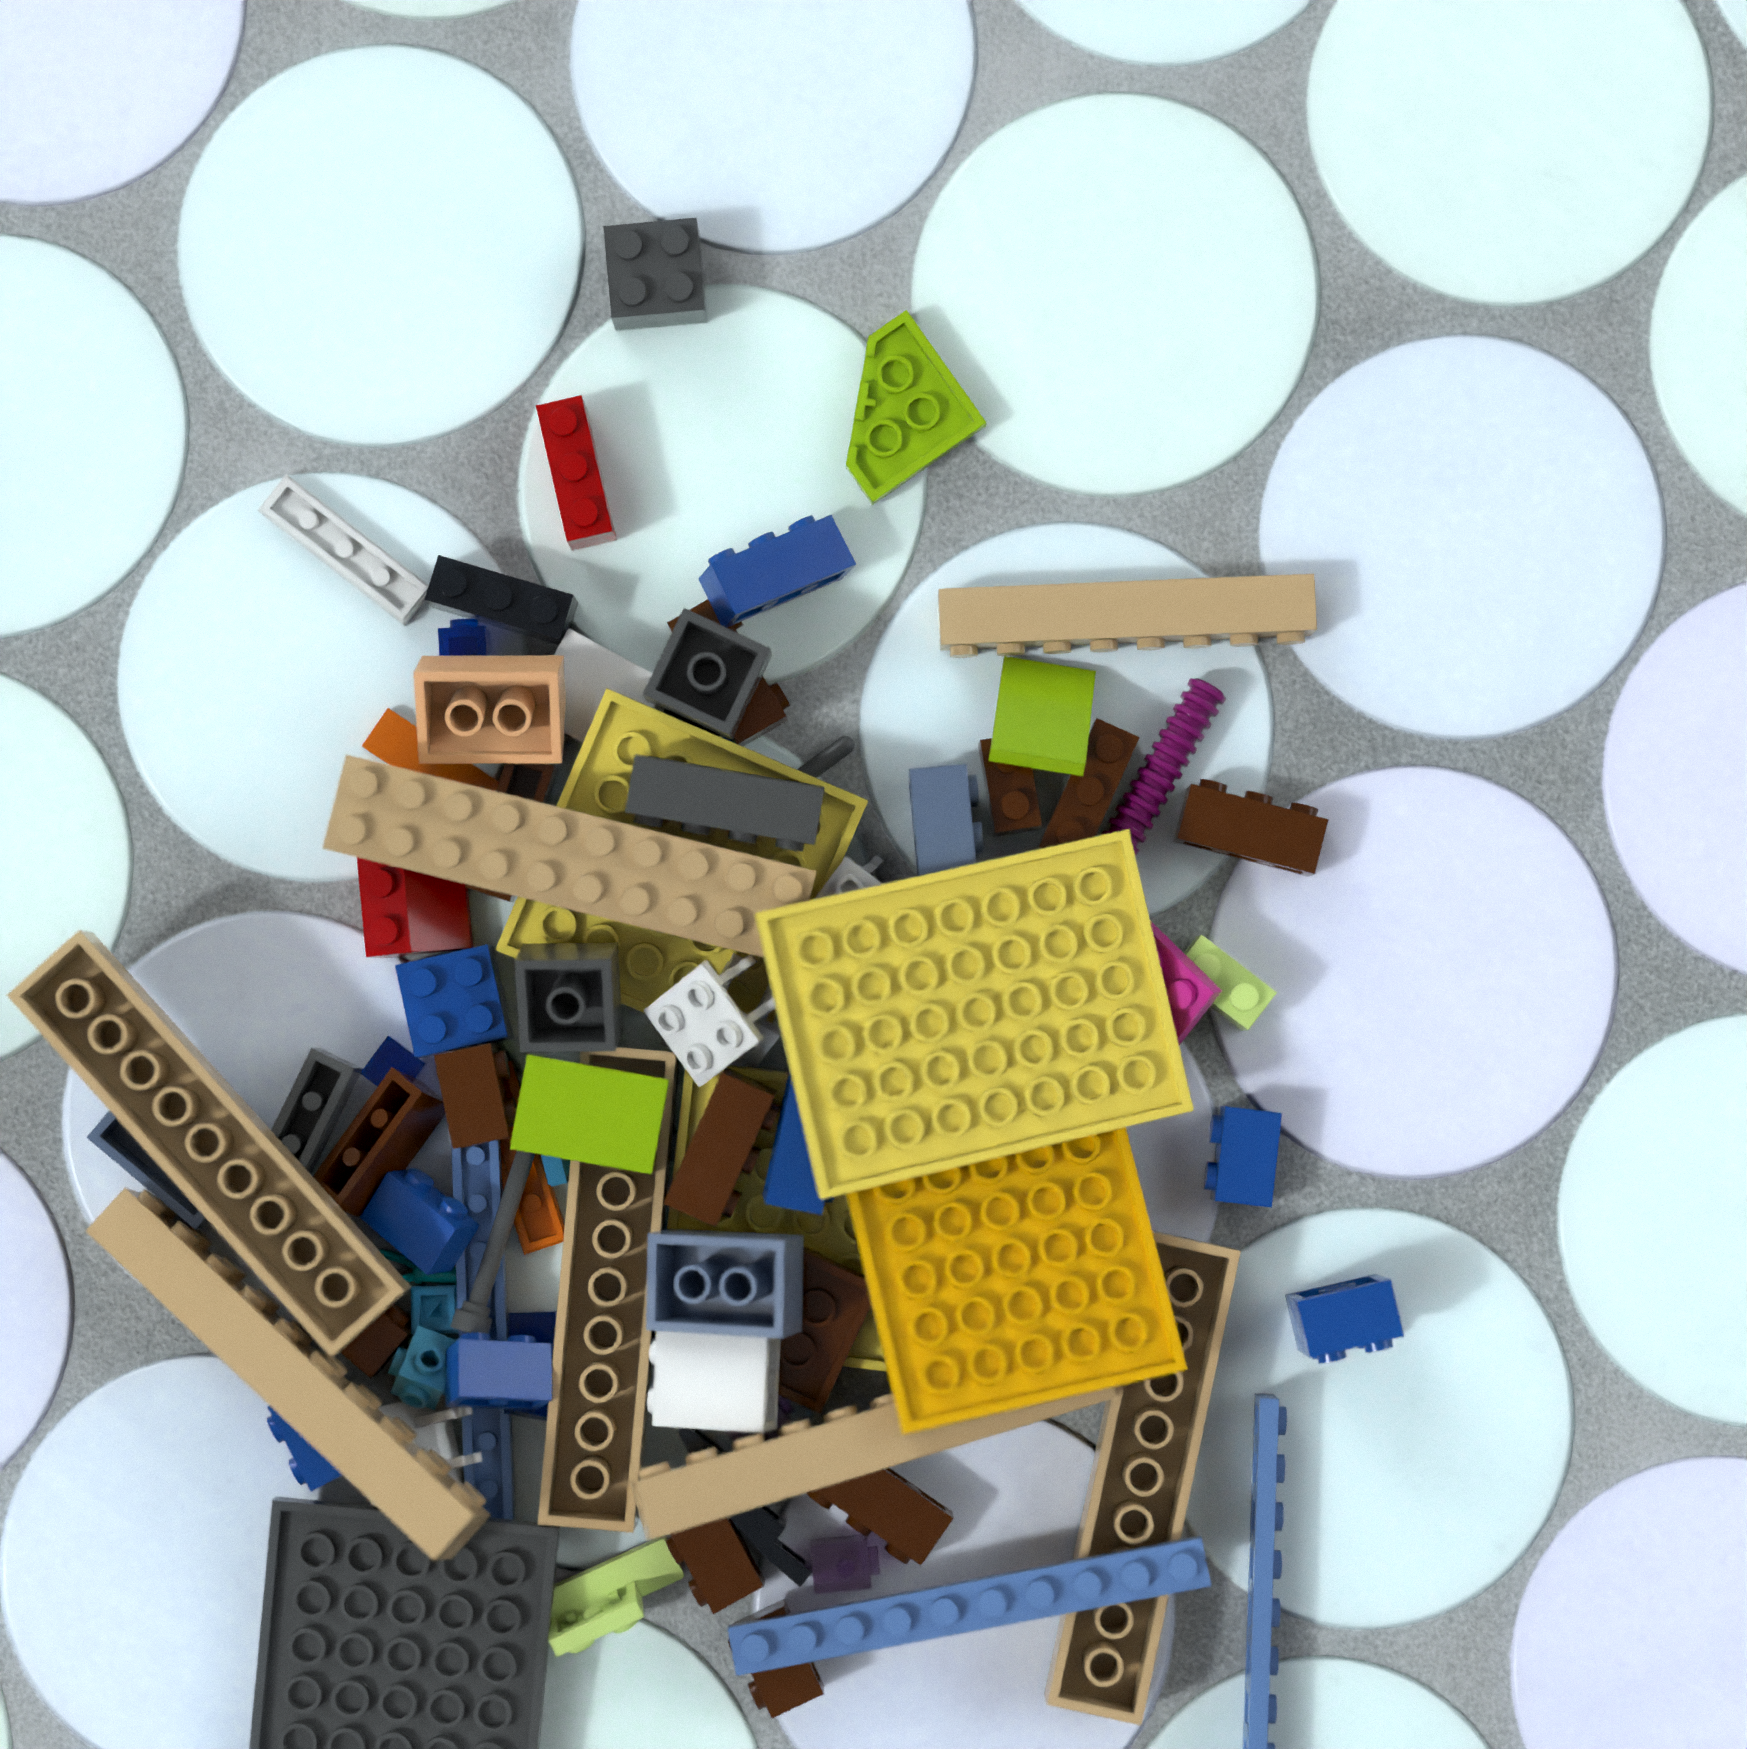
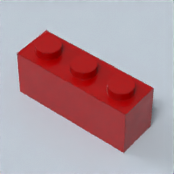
[536,395,617,551]

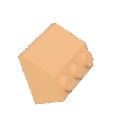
[414,655,566,764]

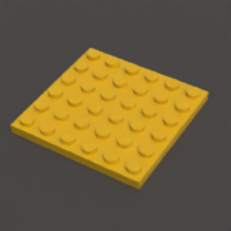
[846,1127,1187,1436]

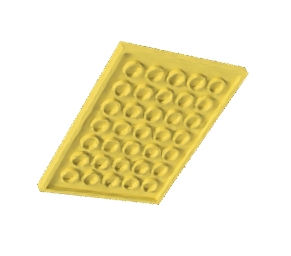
[754,829,1194,1199]

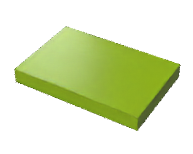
[989,656,1096,776]
[510,1054,670,1174]

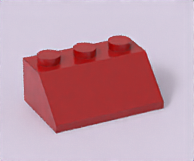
[357,857,474,958]

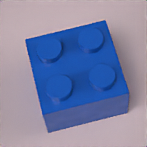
[395,944,514,1058]
[1285,1274,1404,1364]

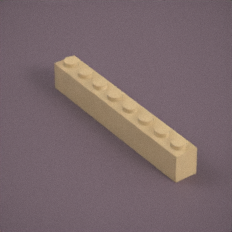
[938,574,1317,658]

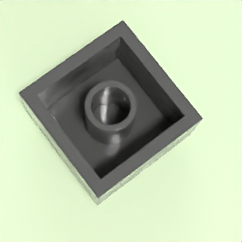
[603,218,708,331]
[643,608,772,740]
[515,943,623,1052]

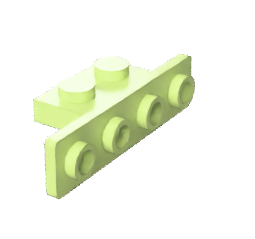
[548,1535,684,1657]

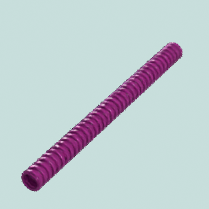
[1100,678,1226,856]

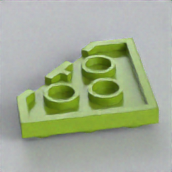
[846,310,987,505]

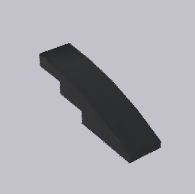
[678,1428,813,1588]

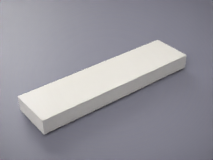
[257,474,429,626]

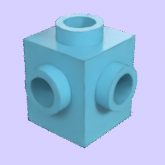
[388,1325,457,1410]

